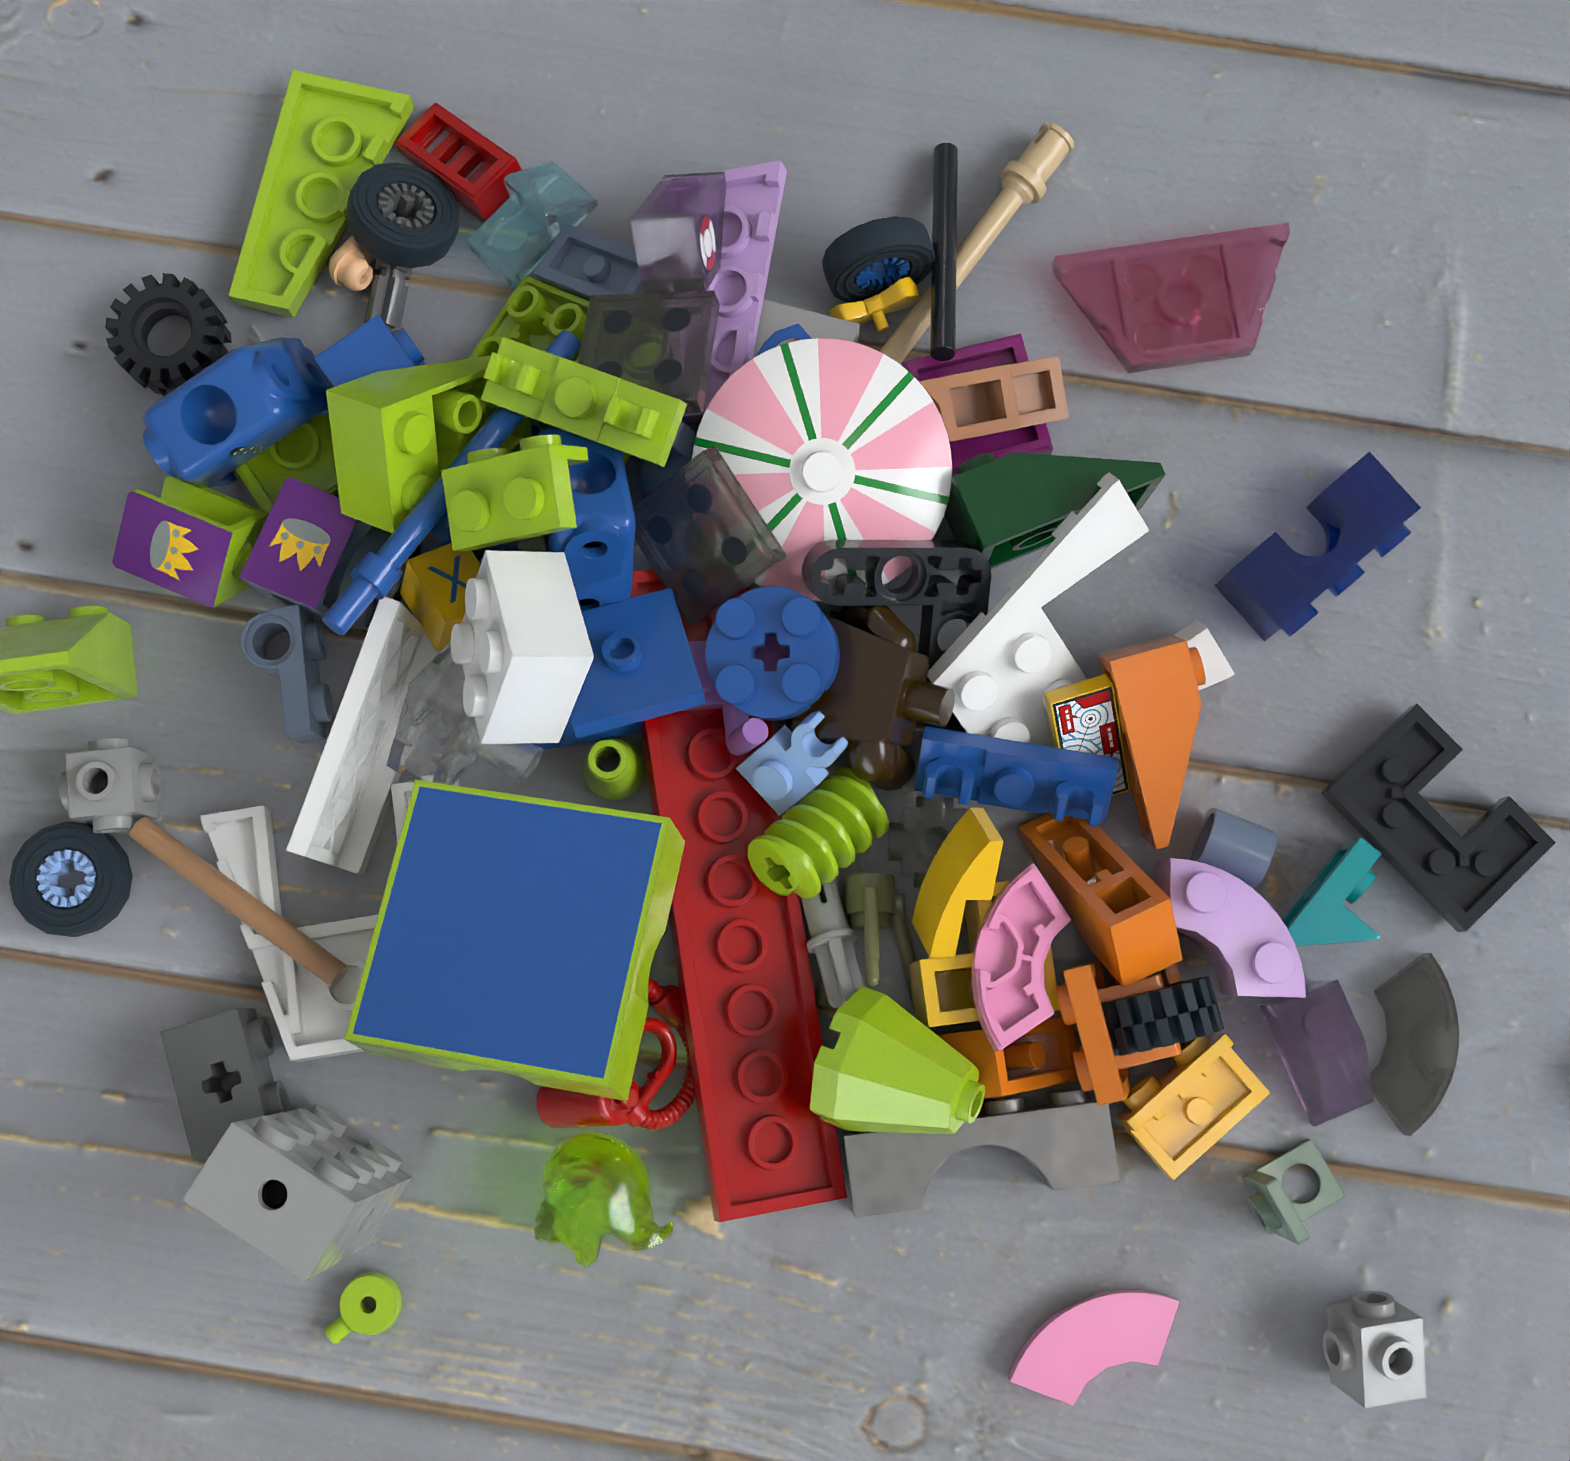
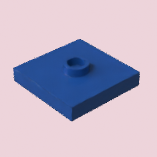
[570,588,706,739]

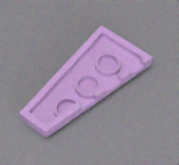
[660,160,787,425]

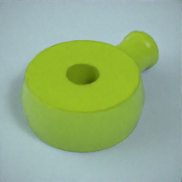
[324,1271,402,1344]

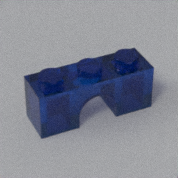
[1214,451,1421,641]

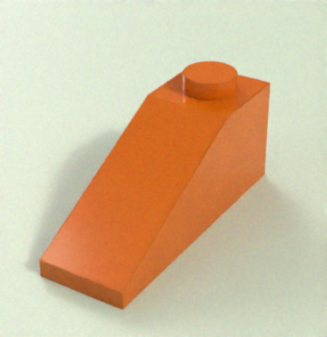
[1098,635,1206,849]
[1018,813,1183,988]

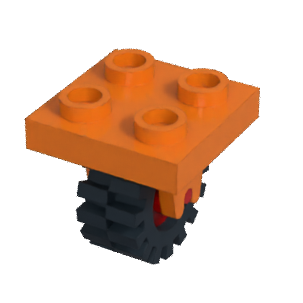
[1056,960,1224,1106]

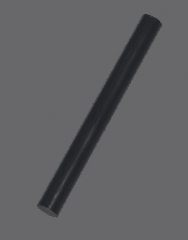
[930,143,958,361]

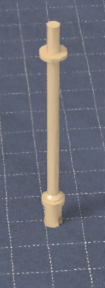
[879,122,1074,364]

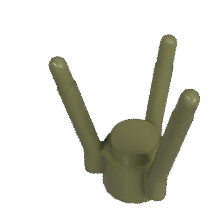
[816,873,916,1012]

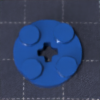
[705,586,840,721]

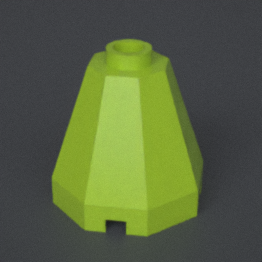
[810,986,985,1134]

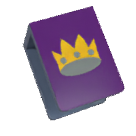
[240,478,372,621]

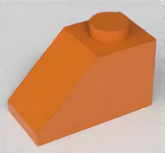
[938,1016,1079,1098]

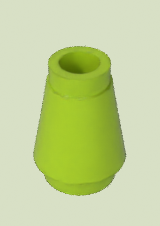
[583,737,646,800]

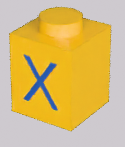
[400,543,480,653]

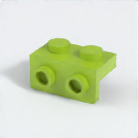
[441,435,589,551]

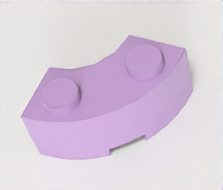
[1156,858,1306,998]

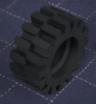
[105,273,232,396]

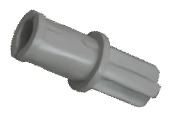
[799,878,864,1008]

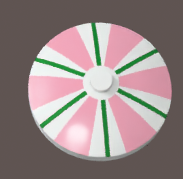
[691,338,952,601]

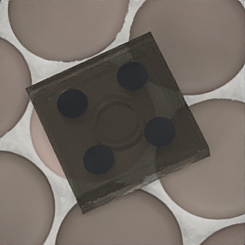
[578,290,720,414]
[633,446,788,626]

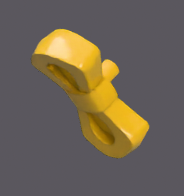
[829,277,920,332]

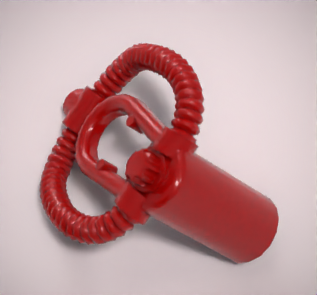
[536,977,696,1131]

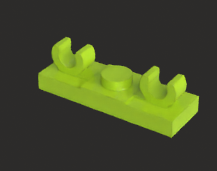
[481,337,687,467]

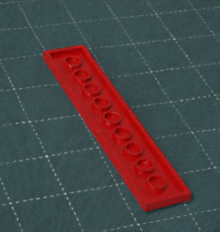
[630,563,847,1222]

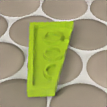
[228,70,415,318]

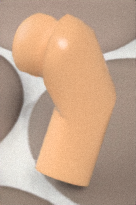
[328,235,375,291]

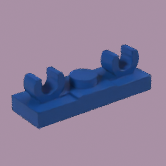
[914,726,1118,827]

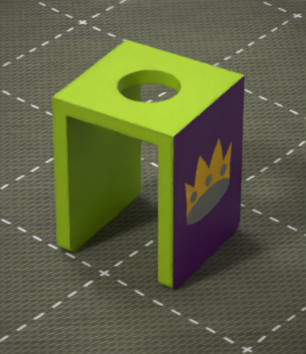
[112,475,270,608]

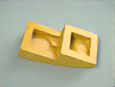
[912,808,1003,958]

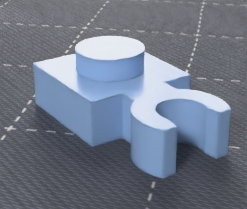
[736,711,848,816]

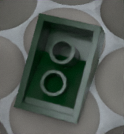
[944,452,1166,573]

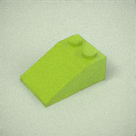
[0,606,138,715]

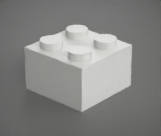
[451,550,594,744]

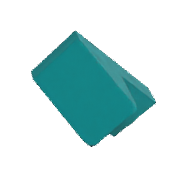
[1282,837,1382,947]

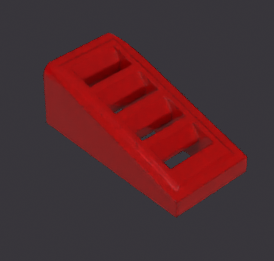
[394,102,529,226]

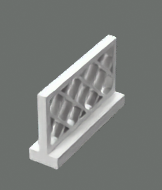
[286,597,447,876]

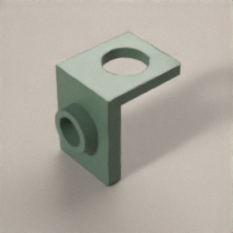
[1243,1139,1345,1245]

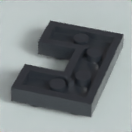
[1321,704,1556,932]

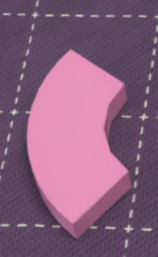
[972,863,1071,1052]
[1008,1289,1180,1406]

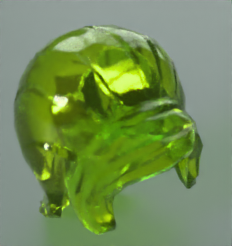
[534,1131,674,1268]

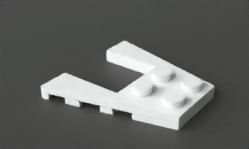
[927,472,1235,747]
[200,775,459,1062]

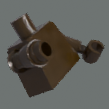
[790,605,955,791]

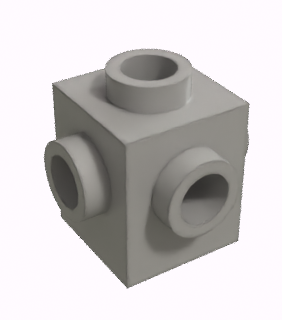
[59,738,163,834]
[1323,1291,1429,1408]

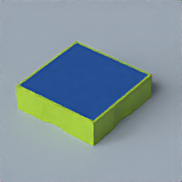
[344,779,685,1101]

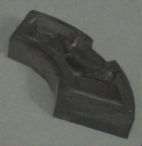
[1363,952,1459,1136]

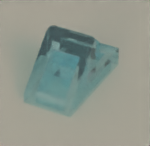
[467,161,598,289]

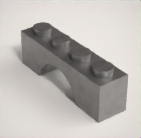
[842,1088,1120,1218]

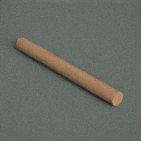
[129,817,348,988]

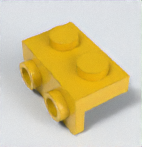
[1116,1032,1270,1181]

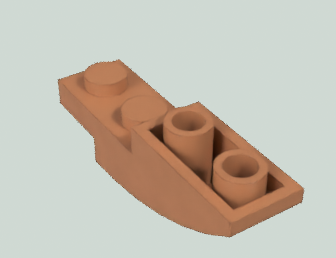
[918,355,1069,442]

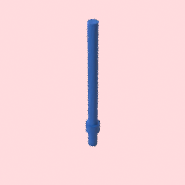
[322,330,582,636]

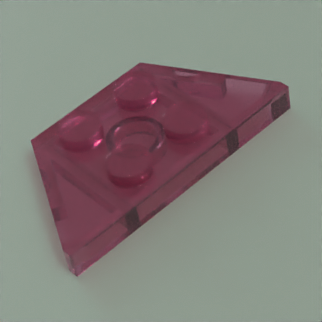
[1052,223,1290,373]

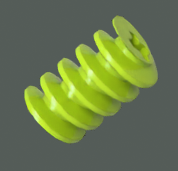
[748,766,889,899]

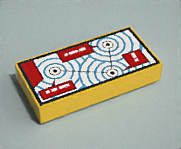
[1044,674,1130,796]

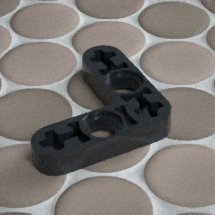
[802,540,992,728]

